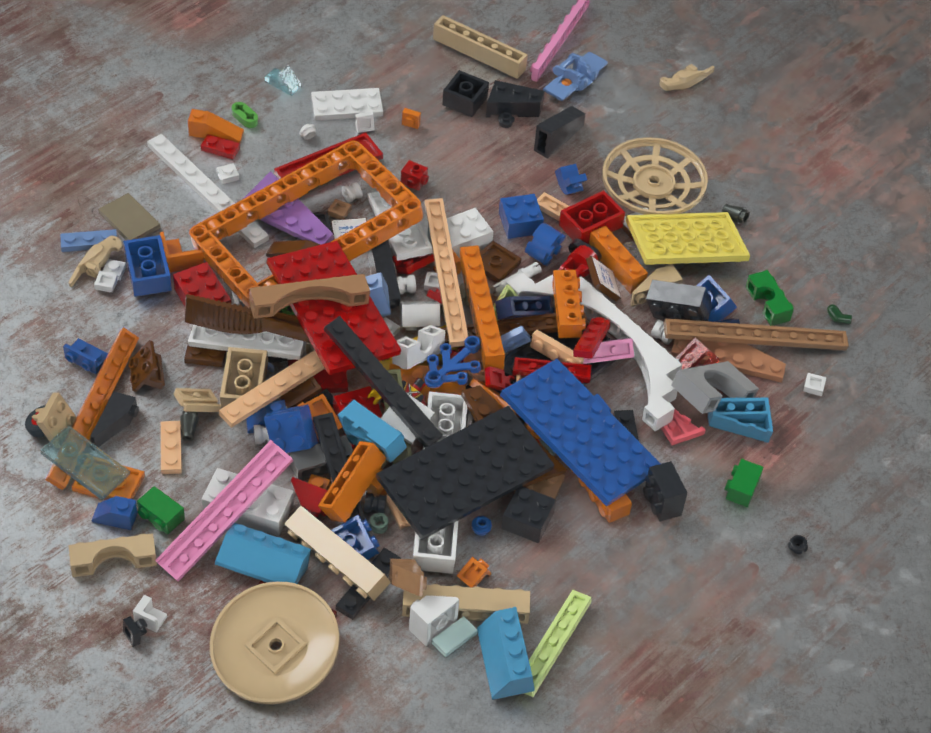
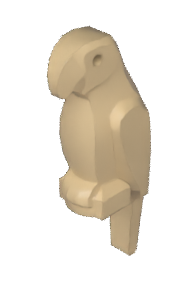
[659,64,715,91]
[68,235,123,287]

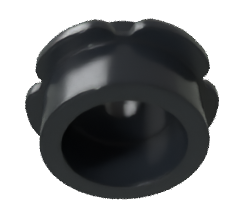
[498,112,515,128]
[788,535,808,554]

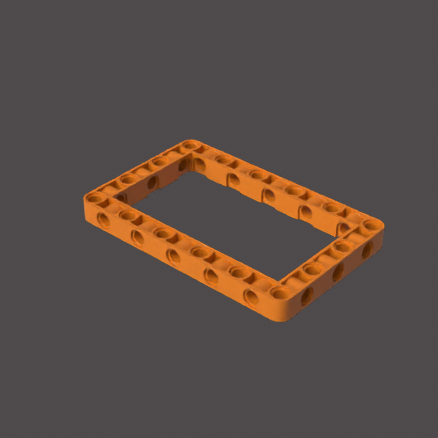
[189,141,423,309]

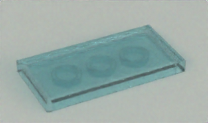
[40,425,130,500]

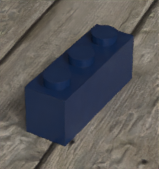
[495,296,554,320]

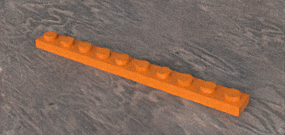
[45,327,139,490]

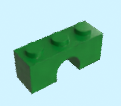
[745,270,794,326]

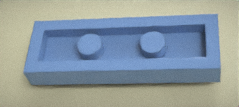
[60,229,117,252]

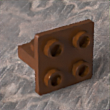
[128,340,165,392]

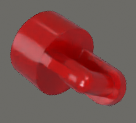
[559,245,598,278]

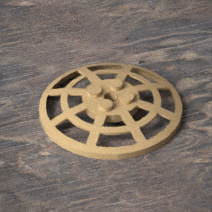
[602,137,708,215]

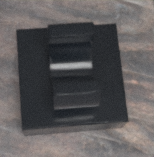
[123,616,147,647]

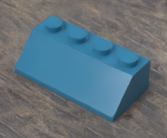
[215,523,311,584]
[477,607,535,700]

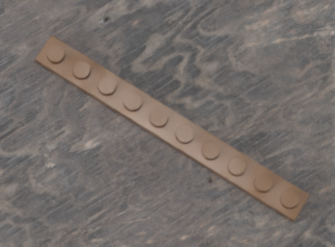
[664,319,849,351]

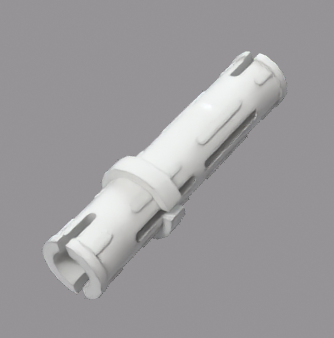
[490,262,542,296]

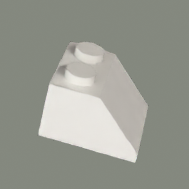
[400,301,440,330]
[409,595,459,646]

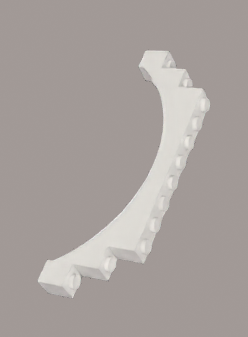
[506,273,682,431]

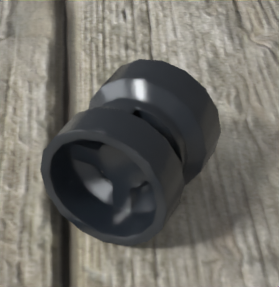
[364,492,387,514]

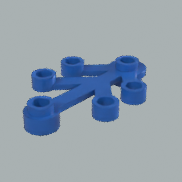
[424,336,481,388]

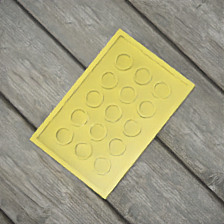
[626,212,750,265]

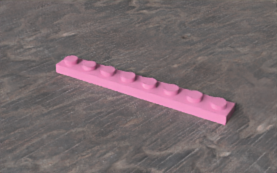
[530,0,590,82]

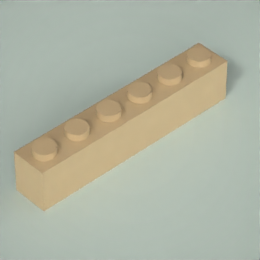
[433,15,528,79]
[284,506,391,601]
[402,584,530,624]

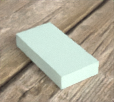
[432,616,478,658]

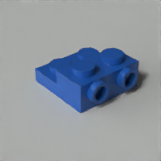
[331,515,380,560]

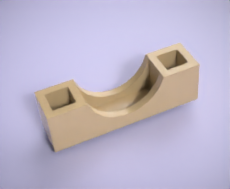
[68,533,157,577]

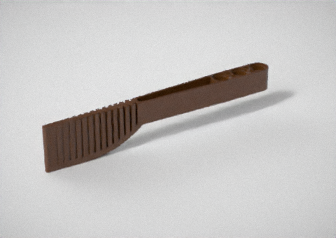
[185,294,390,361]

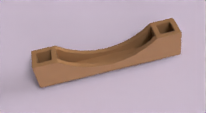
[249,274,370,319]

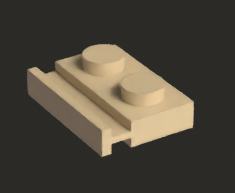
[174,388,221,412]

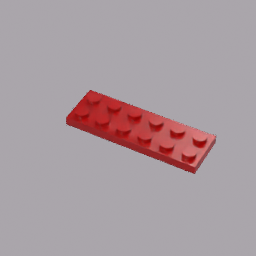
[274,132,384,179]

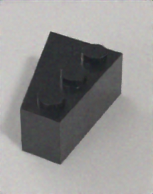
[486,80,545,117]

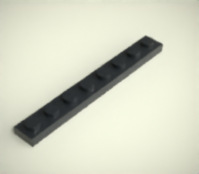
[323,316,443,448]

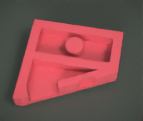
[661,409,706,445]

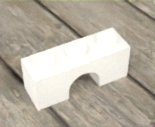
[392,325,445,369]

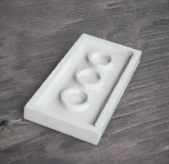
[311,88,383,121]

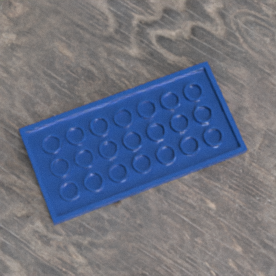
[500,358,661,506]

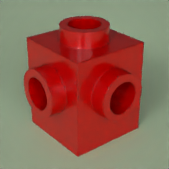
[400,160,429,191]

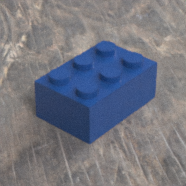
[123,235,172,297]

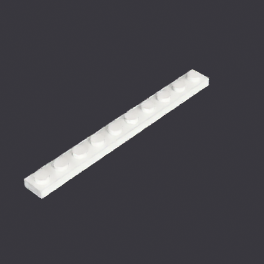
[147,134,269,248]

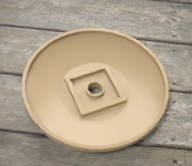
[210,582,340,704]

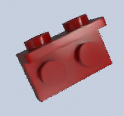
[392,253,435,275]

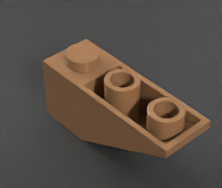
[389,559,427,596]

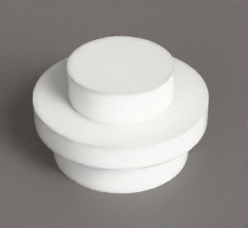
[299,124,317,140]

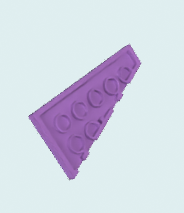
[243,171,334,244]

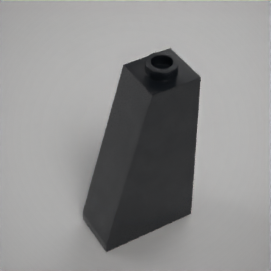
[534,106,586,159]
[367,240,401,309]

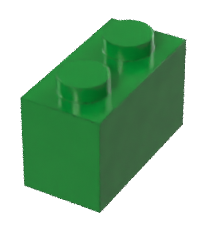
[724,458,764,508]
[137,486,185,535]

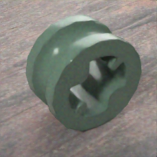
[370,513,388,534]

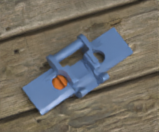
[543,51,608,101]

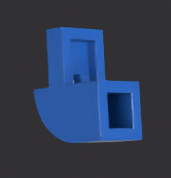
[555,164,587,195]

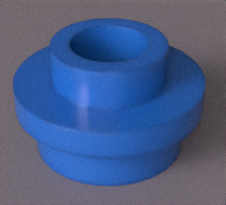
[471,516,492,536]

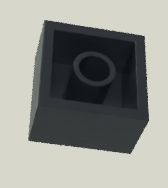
[442,70,489,117]
[643,461,688,522]
[501,486,556,543]

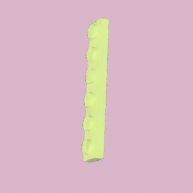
[524,590,592,697]

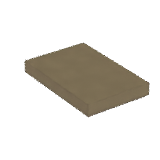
[98,193,161,241]

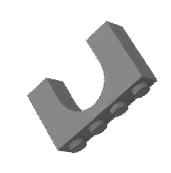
[671,361,759,414]

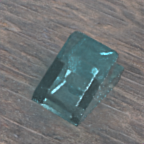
[264,65,302,96]

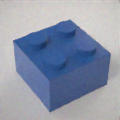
[499,194,544,239]
[264,404,318,453]

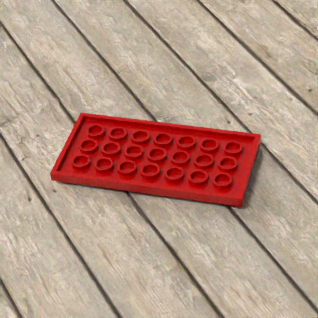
[267,241,401,375]

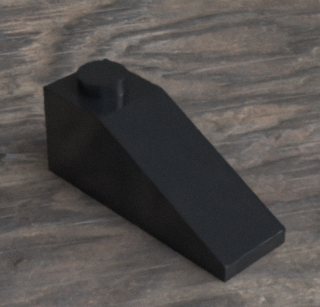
[90,391,139,449]

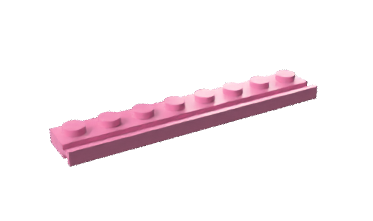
[155,440,293,582]

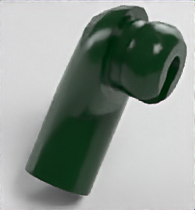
[827,304,852,324]

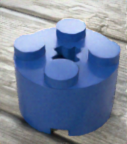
[525,223,566,266]

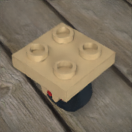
[25,392,76,449]

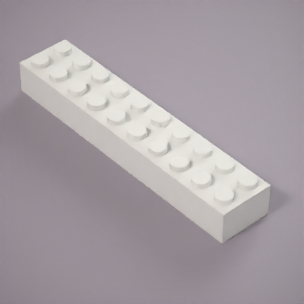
[412,391,467,574]

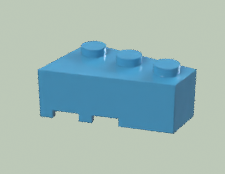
[707,397,773,443]
[338,400,407,463]

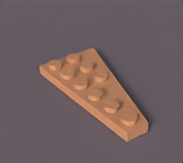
[671,339,786,383]

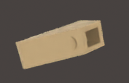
[630,264,683,306]

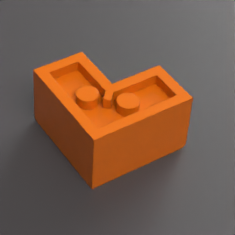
[160,232,204,273]

